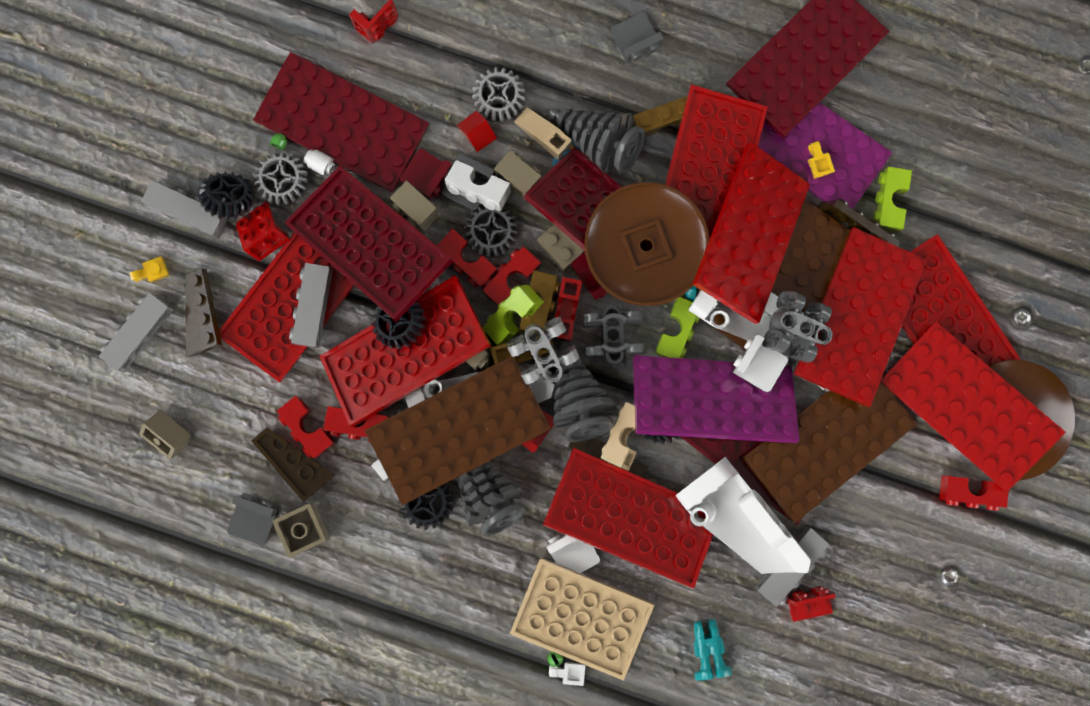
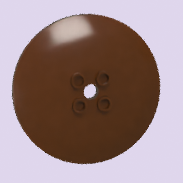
[585,182,709,306]
[969,360,1075,480]

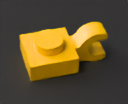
[808,141,835,179]
[129,256,170,283]

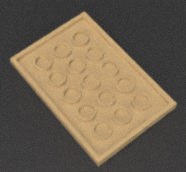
[510,557,654,681]

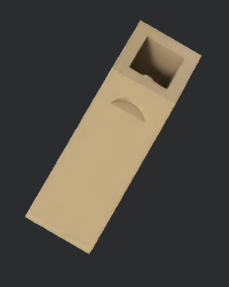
[514,107,572,161]

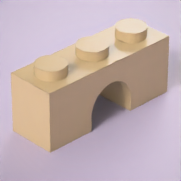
[601,402,637,471]

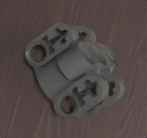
[762,291,833,363]
[583,306,645,365]

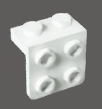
[733,334,788,392]
[546,535,600,573]

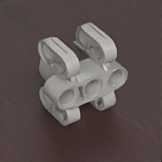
[507,317,580,384]

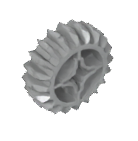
[472,67,525,121]
[253,152,308,206]

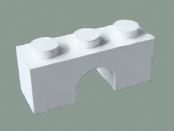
[445,160,511,212]

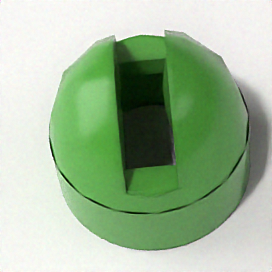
[270,133,287,150]
[547,651,564,667]

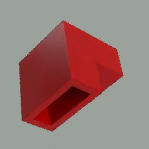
[457,111,497,153]

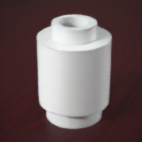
[304,149,335,176]

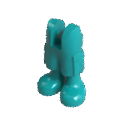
[693,619,732,681]

